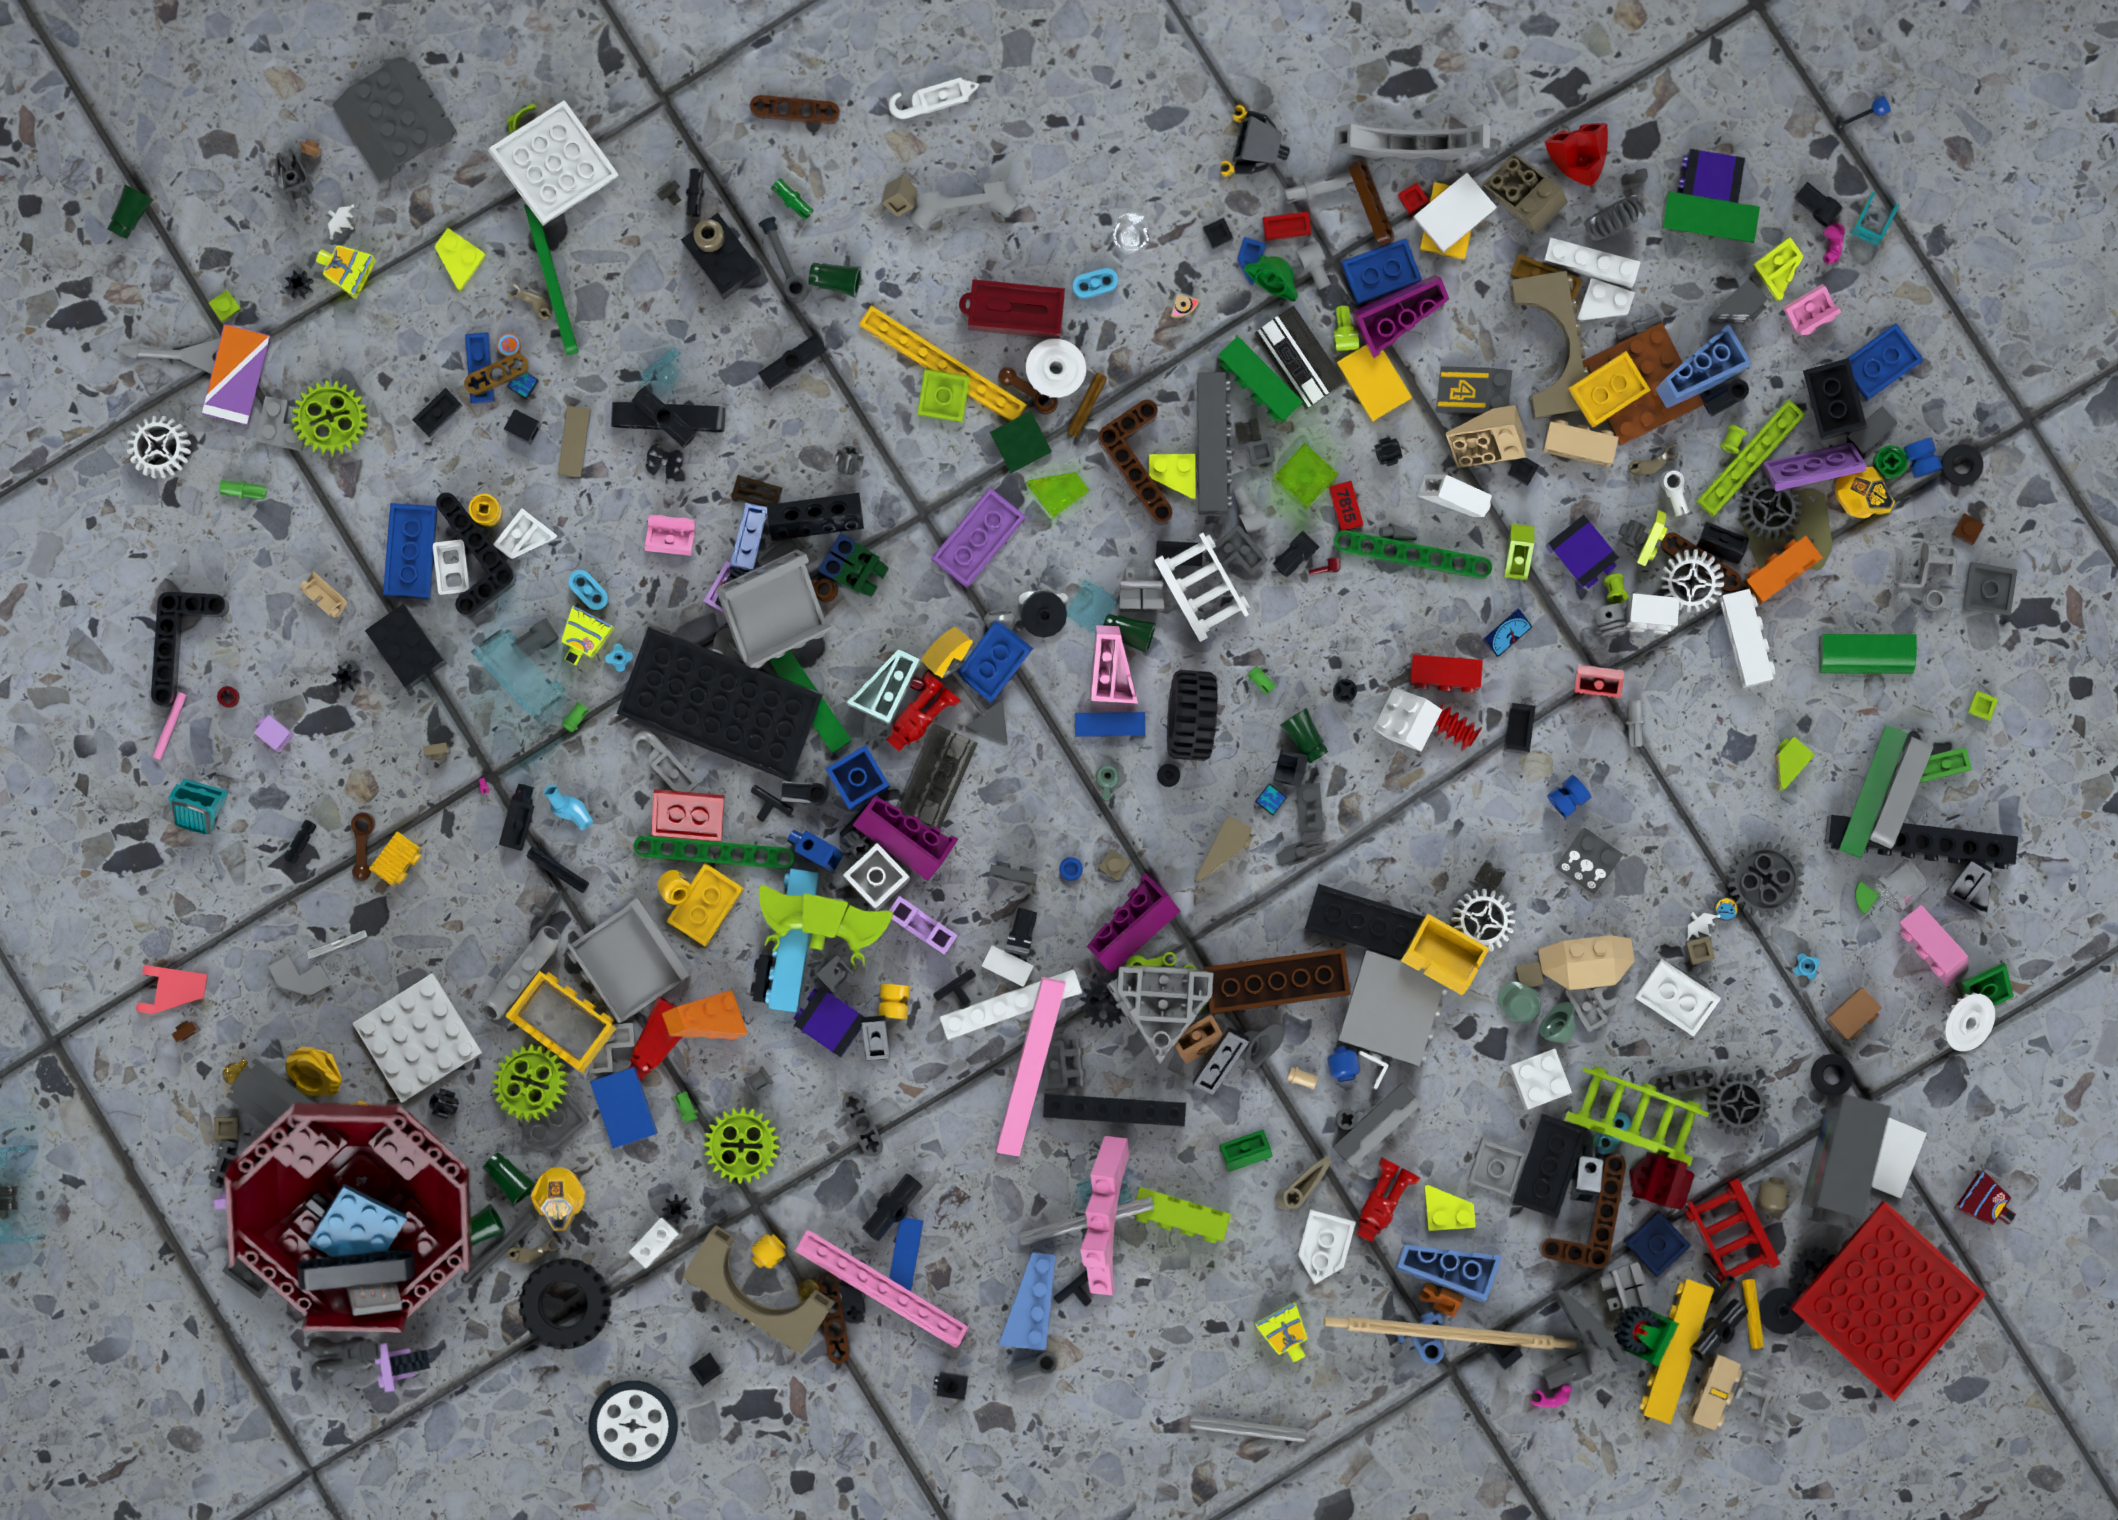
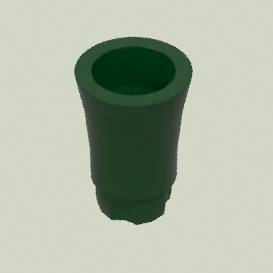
[107,184,154,239]
[808,263,862,298]
[1103,614,1156,654]
[1280,708,1328,763]
[482,1152,537,1206]
[471,1204,505,1246]

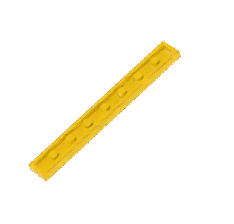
[858,305,1027,421]

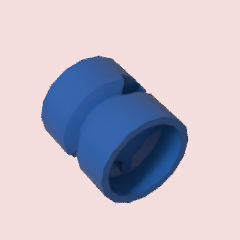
[1903,437,1943,478]
[1547,774,1591,818]

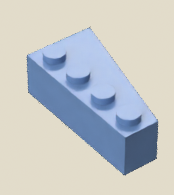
[1656,324,1752,409]
[1394,1245,1502,1303]
[999,1252,1056,1350]

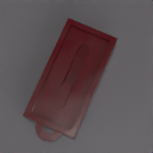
[959,279,1065,339]

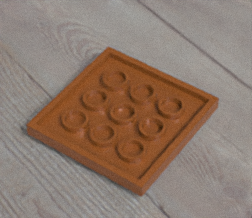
[1582,322,1704,446]

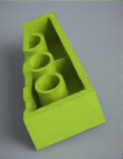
[1134,1187,1231,1244]

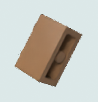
[1824,987,1882,1040]

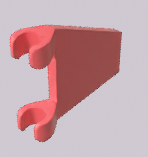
[136,965,208,1014]

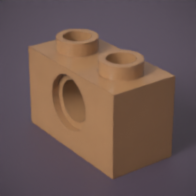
[1175,1014,1224,1064]

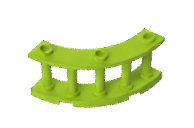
[1565,1066,1709,1166]

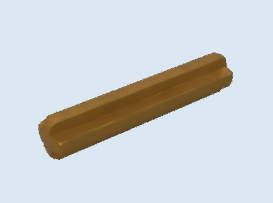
[1067,372,1107,437]

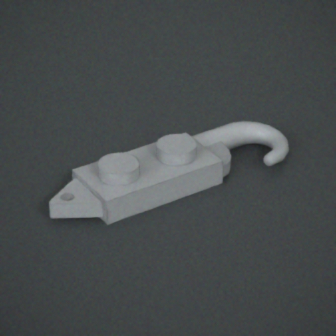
[631,731,699,793]

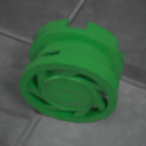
[1872,445,1908,480]

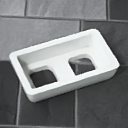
[433,539,469,595]

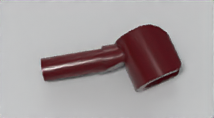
[1309,558,1340,576]
[910,669,933,691]

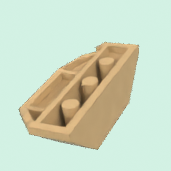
[1538,935,1635,991]

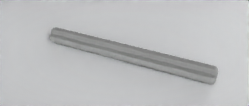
[1018,1197,1154,1245]

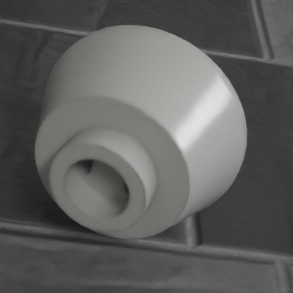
[984,610,1016,631]

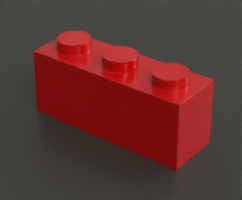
[1409,654,1483,693]

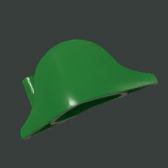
[1243,255,1298,302]

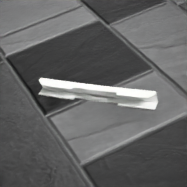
[307,930,368,959]

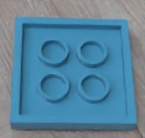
[308,1184,407,1256]

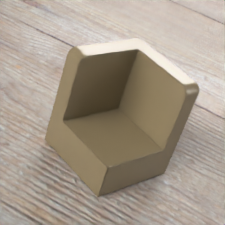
[881,175,918,217]

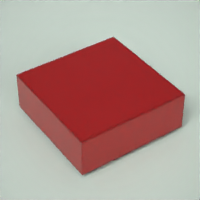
[1397,182,1429,215]

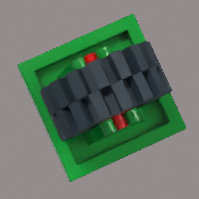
[1614,1306,1679,1366]

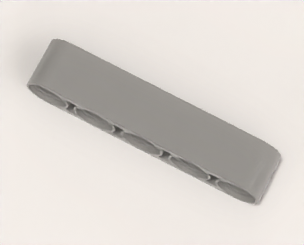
[1869,737,1933,849]

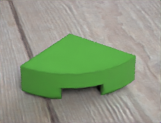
[1855,881,1879,914]

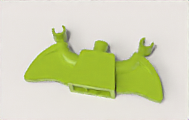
[759,885,893,969]

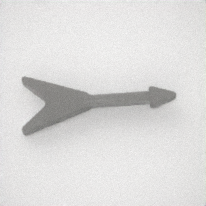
[118,338,220,374]

